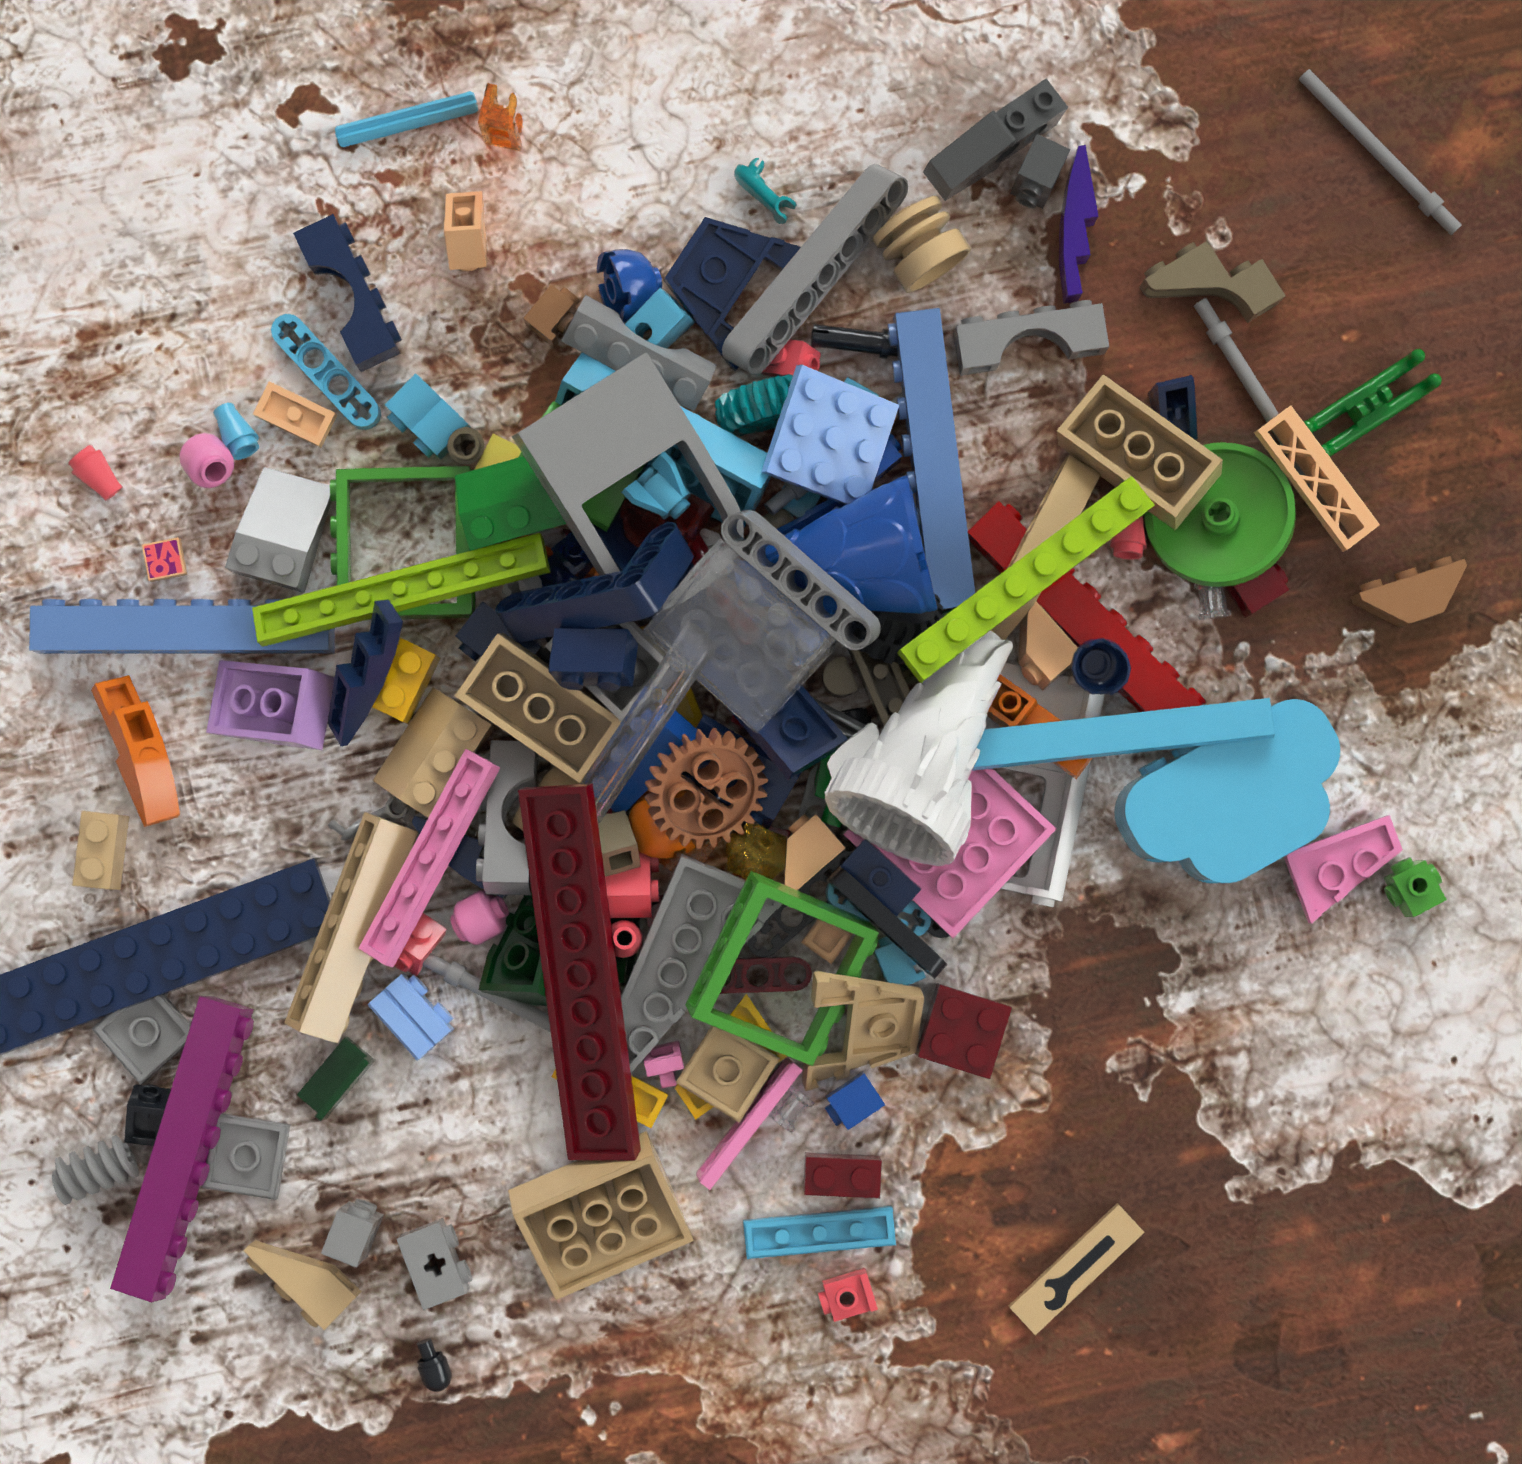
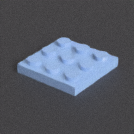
[761,365,899,505]

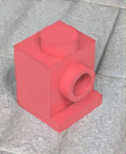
[818,1268,878,1322]

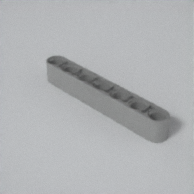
[722,164,908,375]

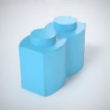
[385,373,471,460]

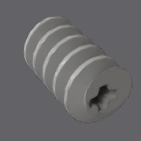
[52,1135,139,1205]

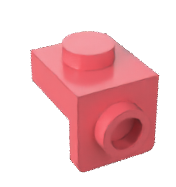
[761,339,821,377]
[395,913,447,976]

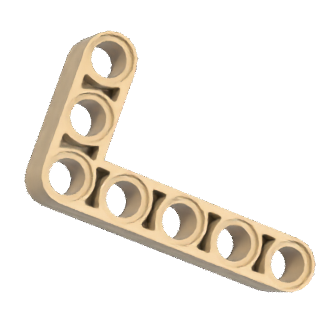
[991,455,1101,640]

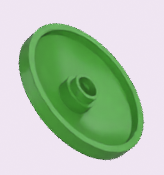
[1145,442,1296,587]

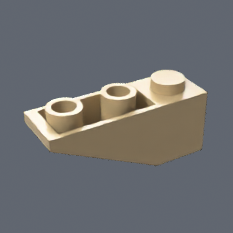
[243,1240,362,1330]

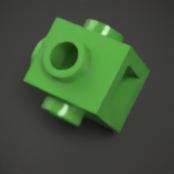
[1384,857,1447,917]

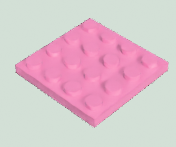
[843,769,1056,938]

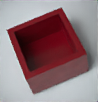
[915,983,1012,1079]

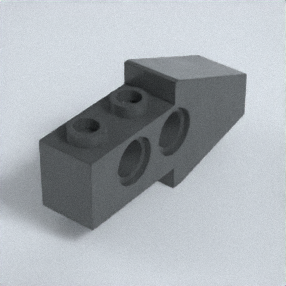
[923,78,1068,201]

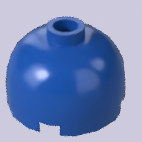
[597,249,662,324]

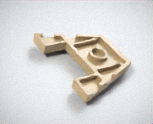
[802,971,924,1091]

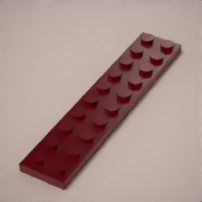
[518,783,641,1161]

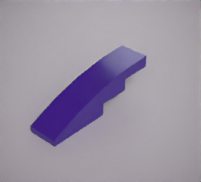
[1059,145,1098,304]

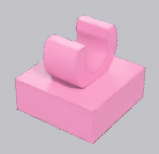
[644,1041,684,1089]

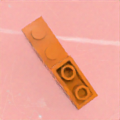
[987,674,1092,779]
[91,675,180,827]

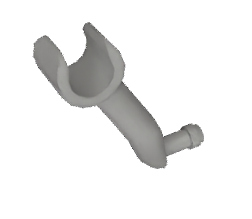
[328,797,410,840]

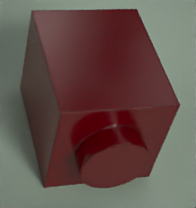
[1225,563,1289,618]

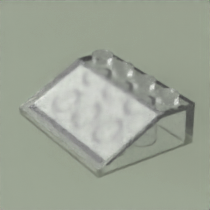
[643,538,836,734]

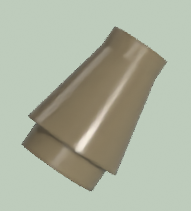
[447,427,484,464]

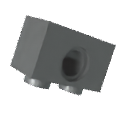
[1010,134,1071,209]

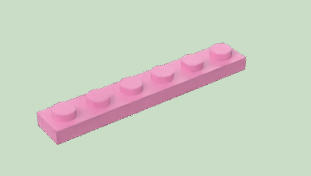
[359,749,501,968]

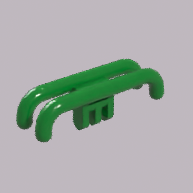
[1303,349,1442,457]

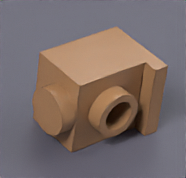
[523,284,580,349]

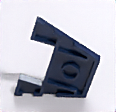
[663,217,802,371]

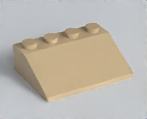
[508,1131,694,1300]

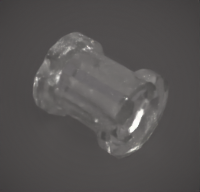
[1194,583,1231,620]
[768,1085,815,1133]

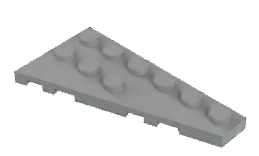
[621,854,782,1073]

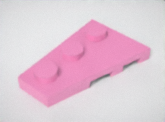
[1284,815,1403,924]

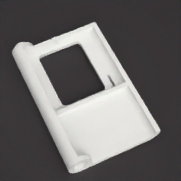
[985,663,1104,907]

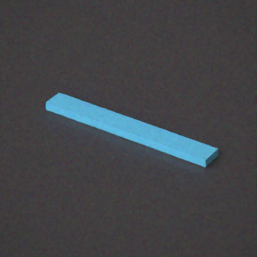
[972,698,1275,771]

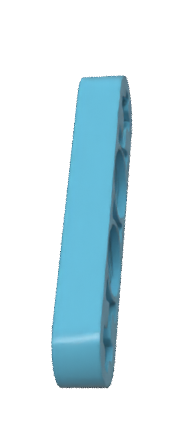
[271,314,381,430]

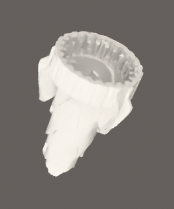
[824,631,1013,866]

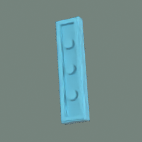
[743,1206,896,1259]

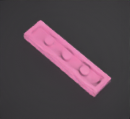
[696,1057,803,1190]

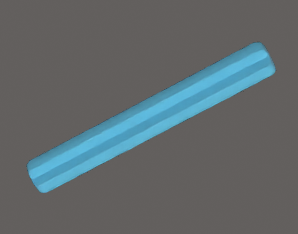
[335,91,478,147]

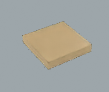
[676,1025,780,1123]

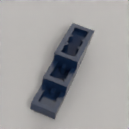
[327,599,403,746]

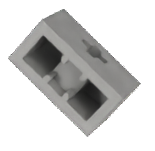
[321,1199,384,1268]
[397,1218,472,1310]

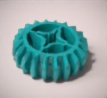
[715,374,793,436]

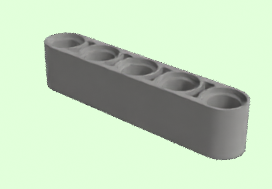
[721,510,881,650]

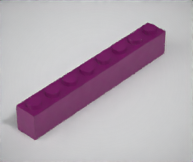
[110,996,254,1303]

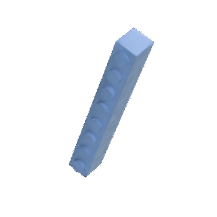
[887,308,975,609]
[29,599,335,654]

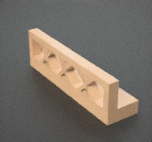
[1254,405,1380,552]

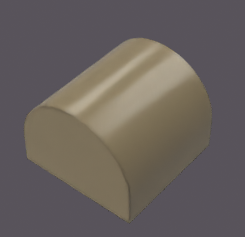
[822,656,858,698]

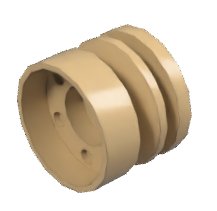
[873,196,971,293]

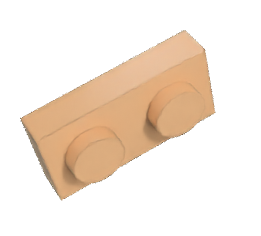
[253,381,337,448]

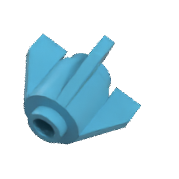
[621,451,691,520]

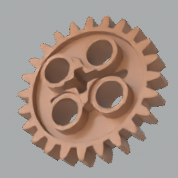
[644,728,768,849]

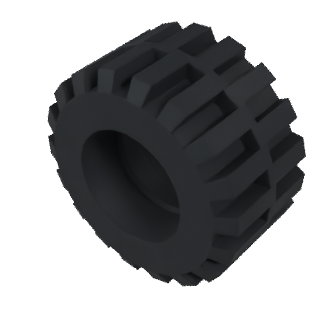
[852,594,944,665]

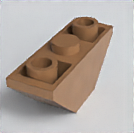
[1351,556,1467,627]

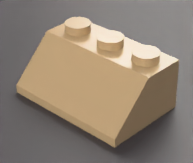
[373,687,496,818]

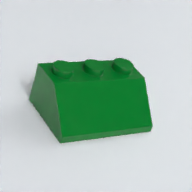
[455,456,566,551]

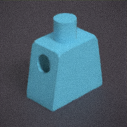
[625,288,695,348]

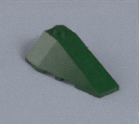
[478,890,547,1006]

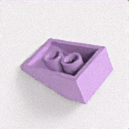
[206,660,335,750]

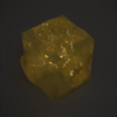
[725,823,787,879]

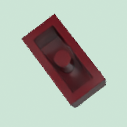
[803,1152,882,1199]

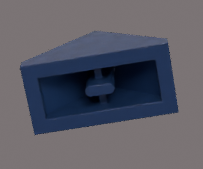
[1148,375,1198,440]

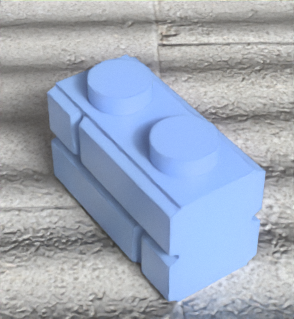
[367,973,454,1061]

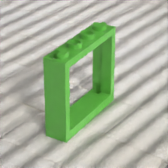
[330,466,476,620]
[685,871,879,1066]

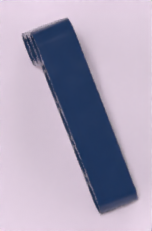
[495,522,694,642]

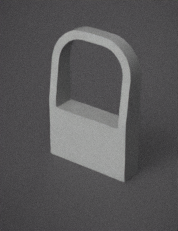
[512,352,744,610]

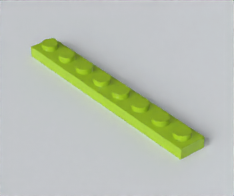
[897,476,1155,683]
[252,533,550,647]

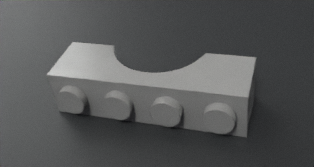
[561,295,717,411]
[953,300,1109,376]
[476,740,538,895]

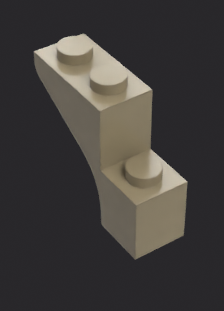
[1139,241,1285,323]

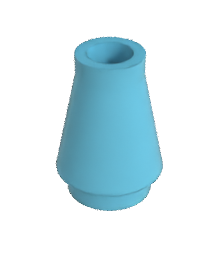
[213,403,259,460]

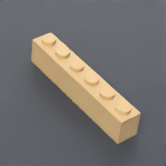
[284,812,418,1043]

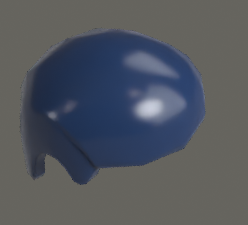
[1070,638,1131,695]

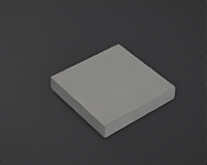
[92,994,191,1085]
[202,1113,291,1200]

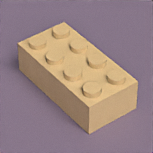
[1057,374,1223,530]
[455,633,623,783]

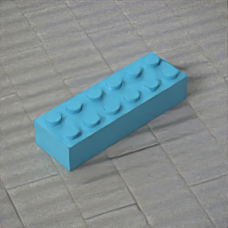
[555,353,771,528]

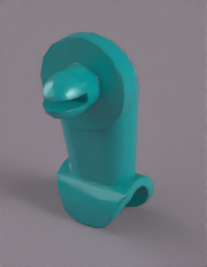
[734,158,797,224]

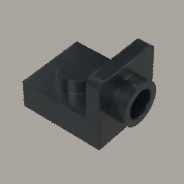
[124,1084,171,1146]

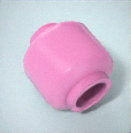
[179,433,234,488]
[450,890,509,945]

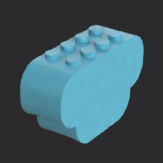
[1114,699,1340,884]

